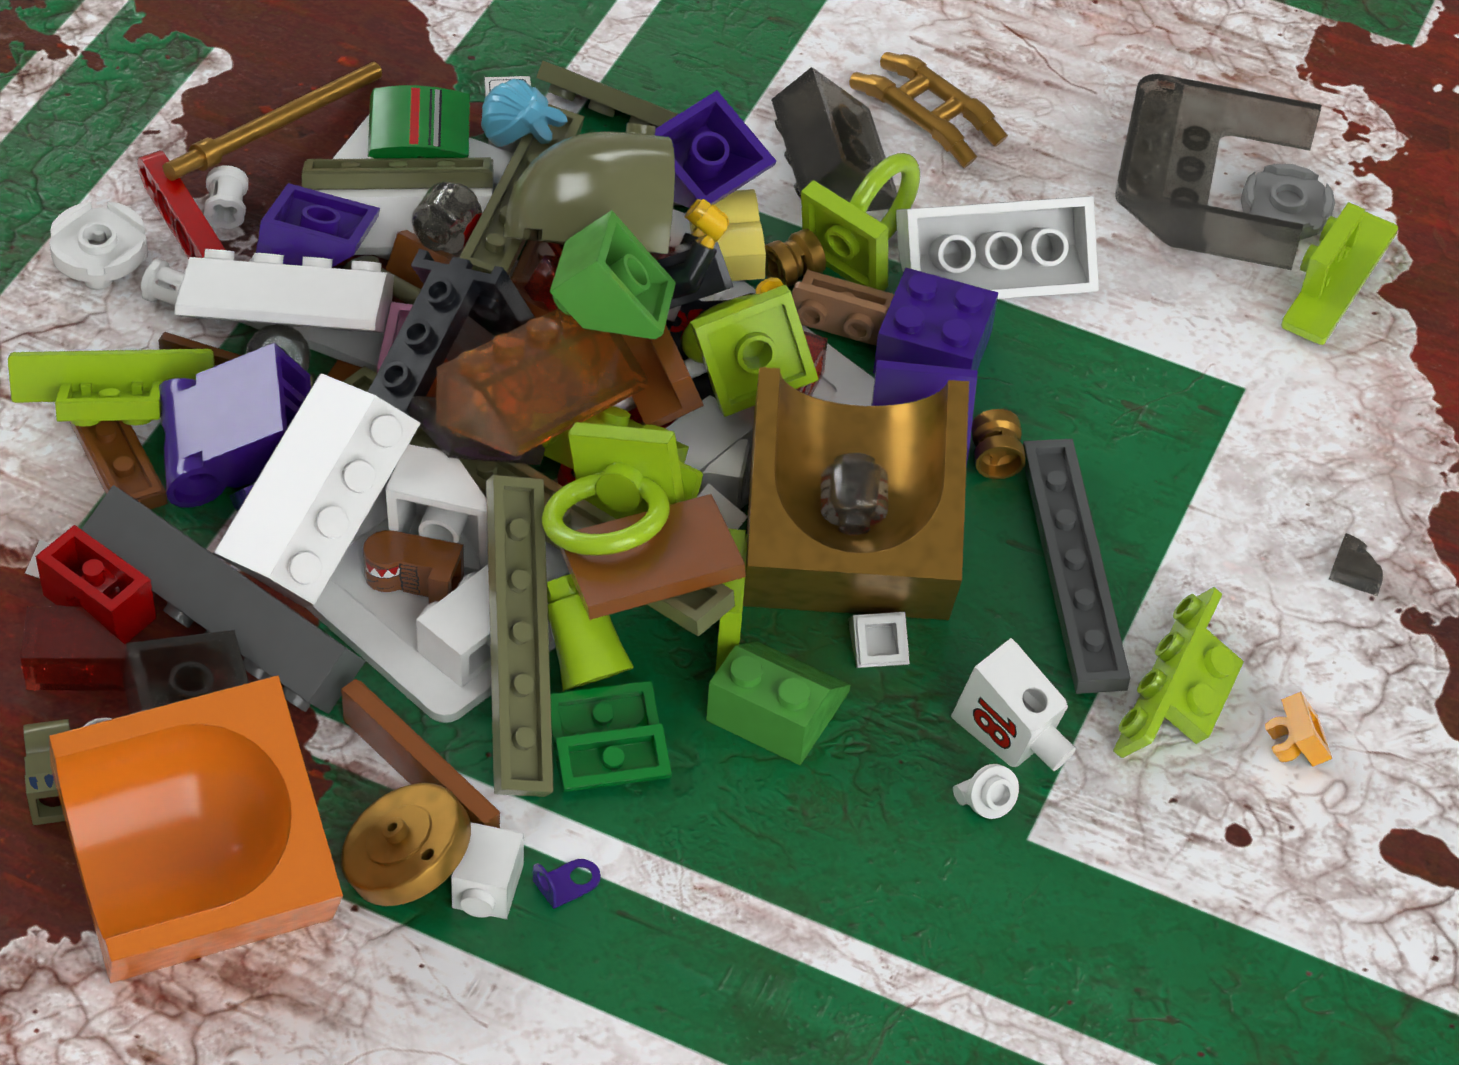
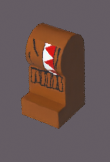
[363,530,464,604]

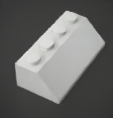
[896,196,1099,299]
[174,249,394,333]
[213,373,421,607]

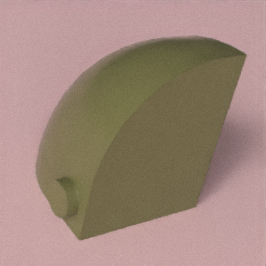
[503,123,675,255]

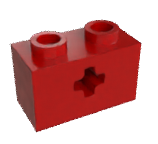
[35,525,156,650]

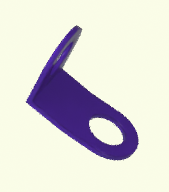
[533,859,601,909]

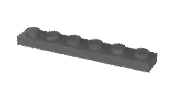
[1023,439,1130,694]

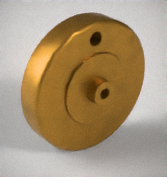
[341,783,471,906]

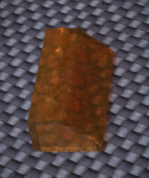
[436,308,648,457]

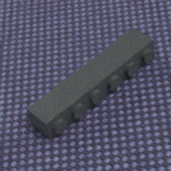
[81,485,366,714]

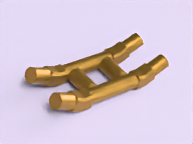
[849,52,1008,168]

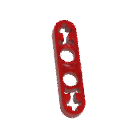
[137,150,225,259]

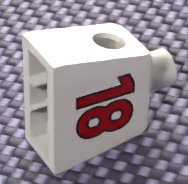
[951,638,1076,771]

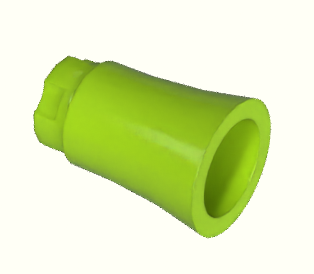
[547,574,634,691]

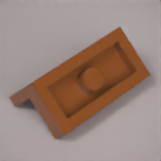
[615,325,704,426]

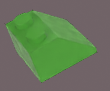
[550,210,676,339]
[706,641,851,765]

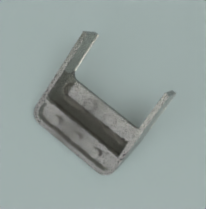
[1115,74,1322,270]

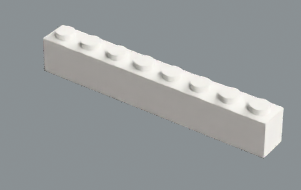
[416,395,753,688]

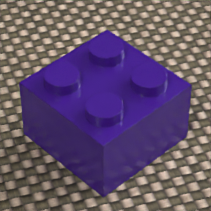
[873,267,998,374]

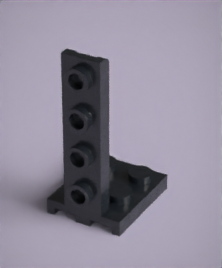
[368,249,545,419]

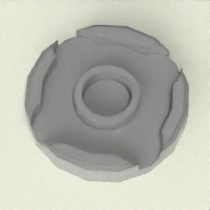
[1241,164,1335,239]

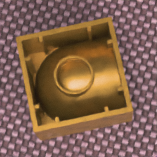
[743,367,969,620]

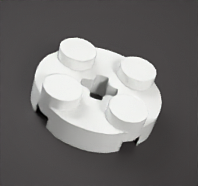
[49,202,148,290]

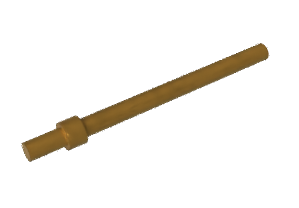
[163,62,382,181]

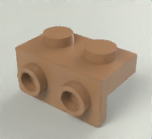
[792,270,894,346]

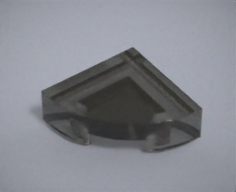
[1329,533,1383,597]

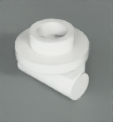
[953,764,1019,819]

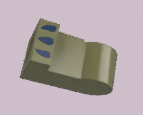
[23,719,71,825]

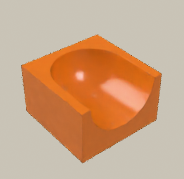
[49,675,343,983]

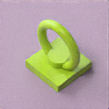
[801,153,920,291]
[681,285,819,417]
[542,422,685,555]

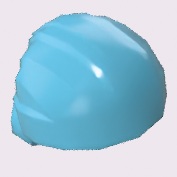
[481,79,568,147]

